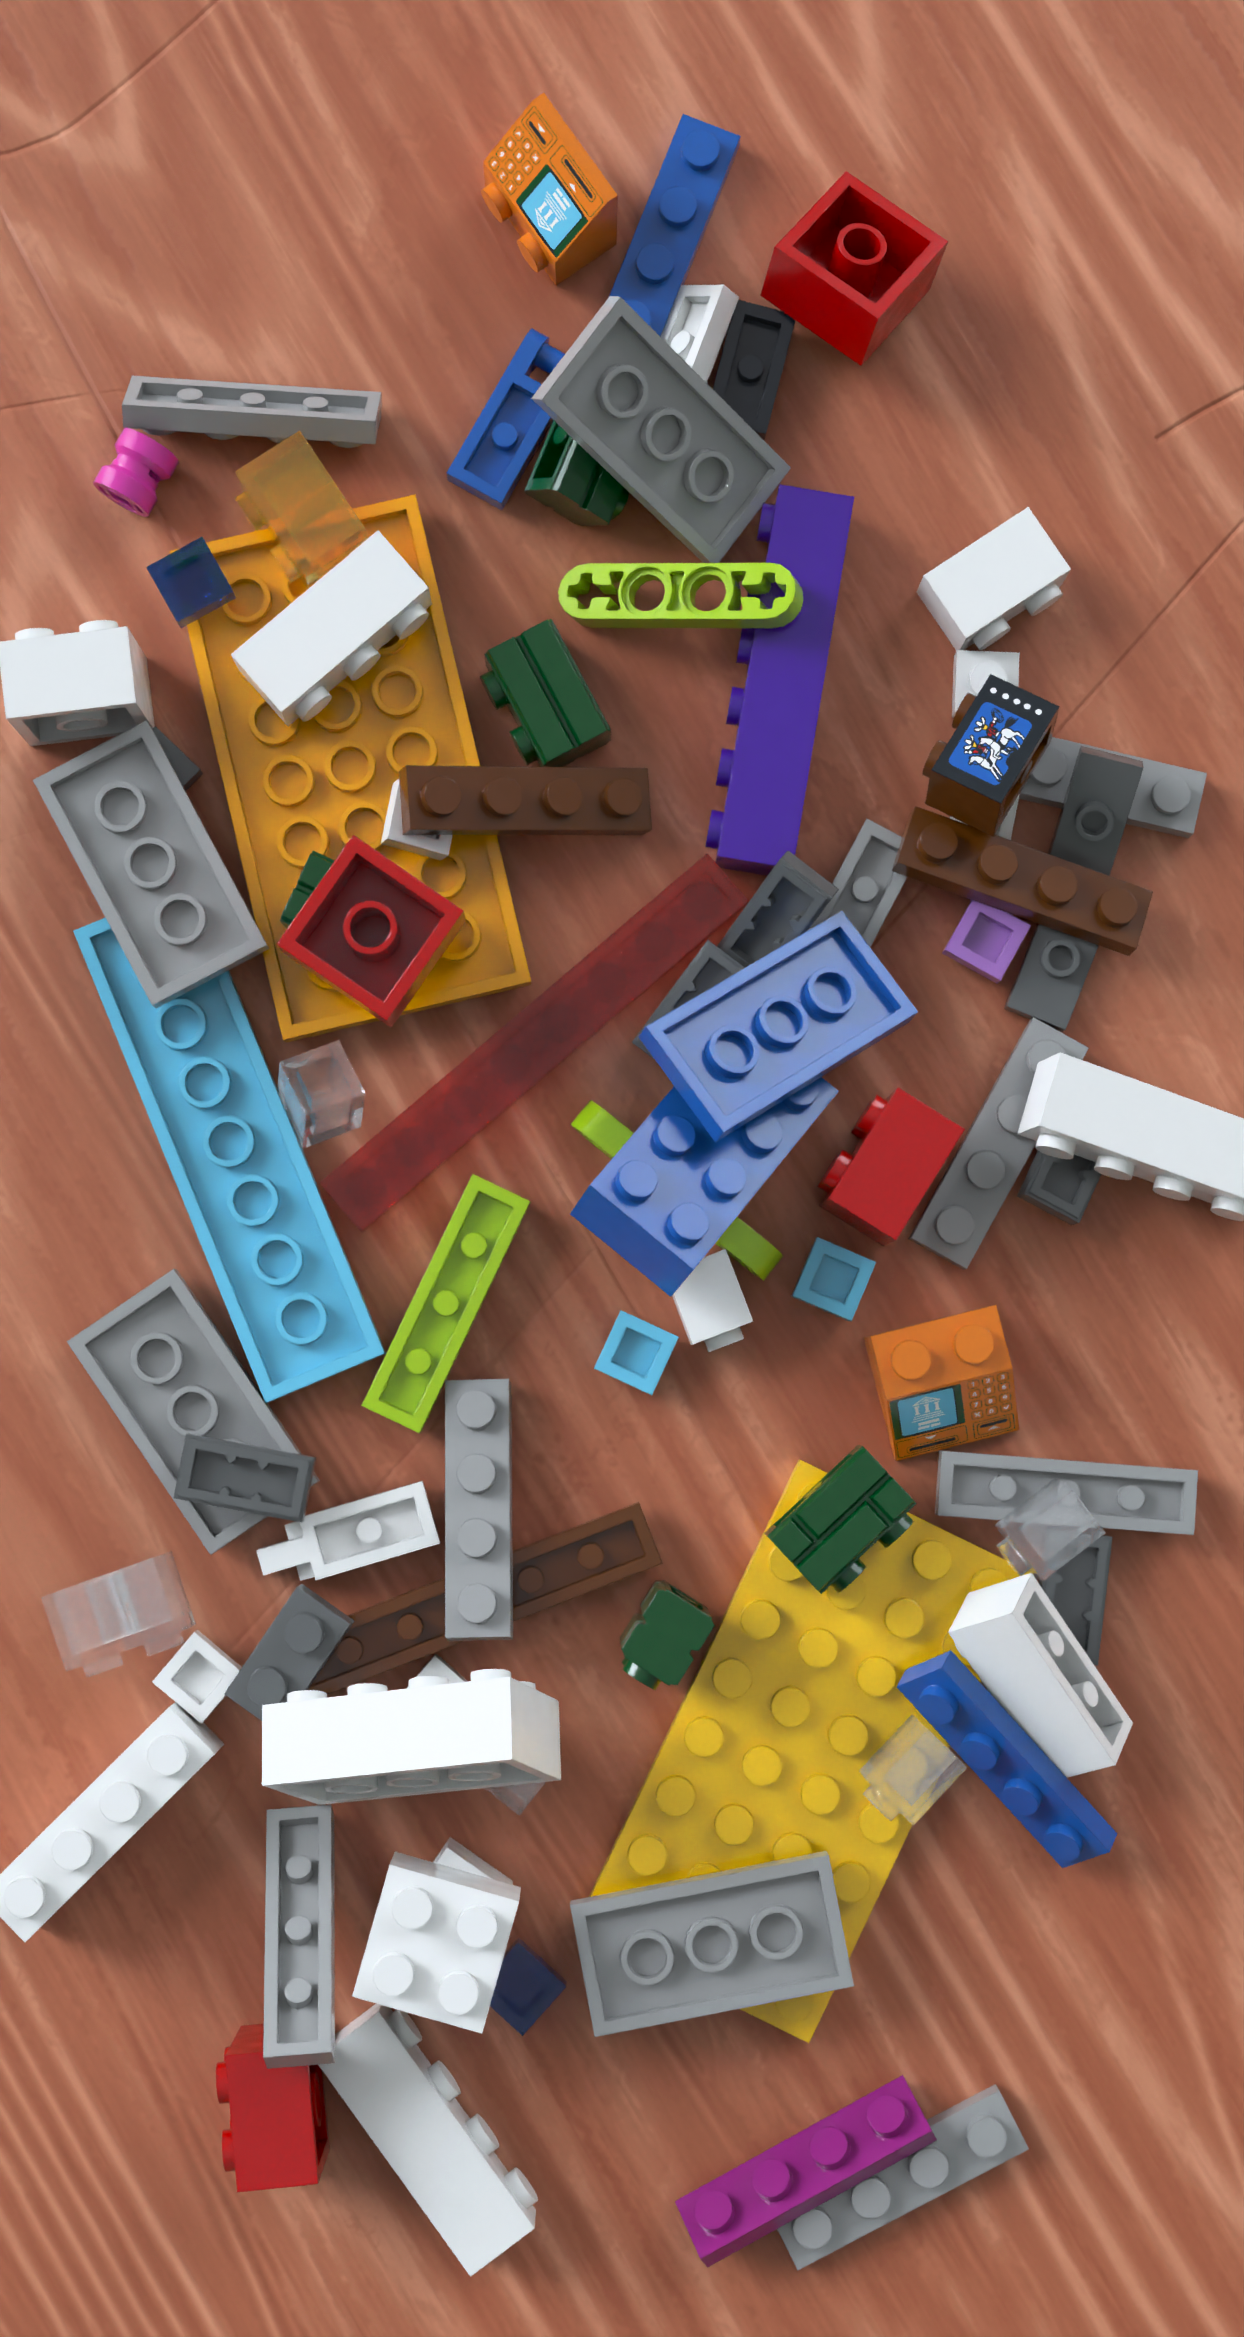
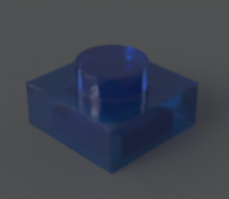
[146,537,236,628]
[490,1938,567,2036]

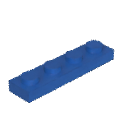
[609,114,741,337]
[897,1650,1117,1868]

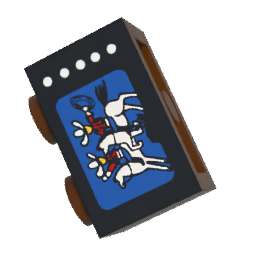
[922,674,1060,837]

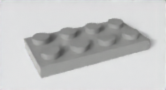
[531,296,791,563]
[33,720,269,1008]
[67,1269,320,1555]
[570,1851,854,2037]

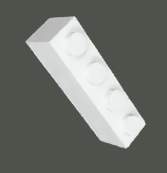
[1018,1052,1244,1221]
[0,1702,224,1942]
[318,2004,538,2277]

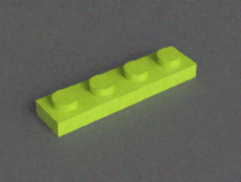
[361,1174,531,1433]

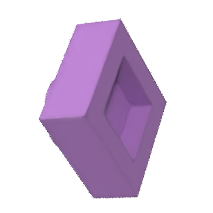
[942,900,1031,984]

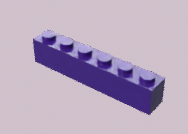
[705,484,854,876]

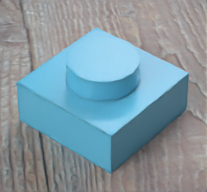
[791,1237,876,1322]
[594,1310,679,1395]

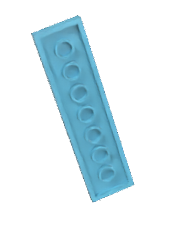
[73,918,386,1403]

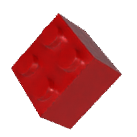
[760,171,948,366]
[276,835,466,1028]
[817,1087,965,1246]
[216,2023,330,2193]

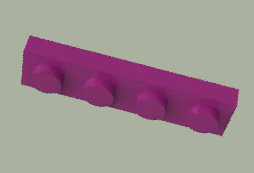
[675,2075,937,2268]

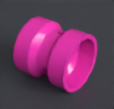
[93,428,179,517]

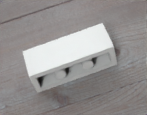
[231,530,432,726]
[948,1573,1133,1778]

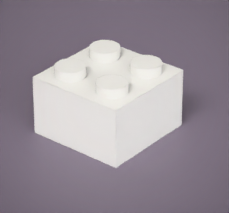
[0,620,155,746]
[352,1852,521,2034]

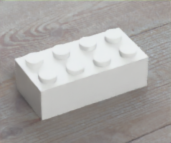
[262,1669,561,1805]

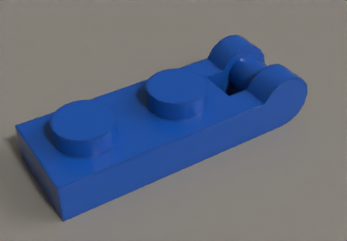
[447,328,565,510]

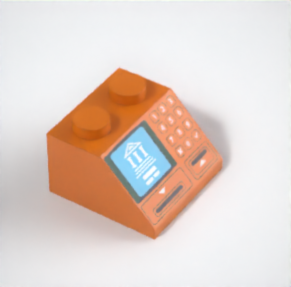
[481,93,618,285]
[863,1305,1019,1461]

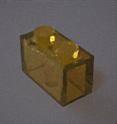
[235,430,370,589]

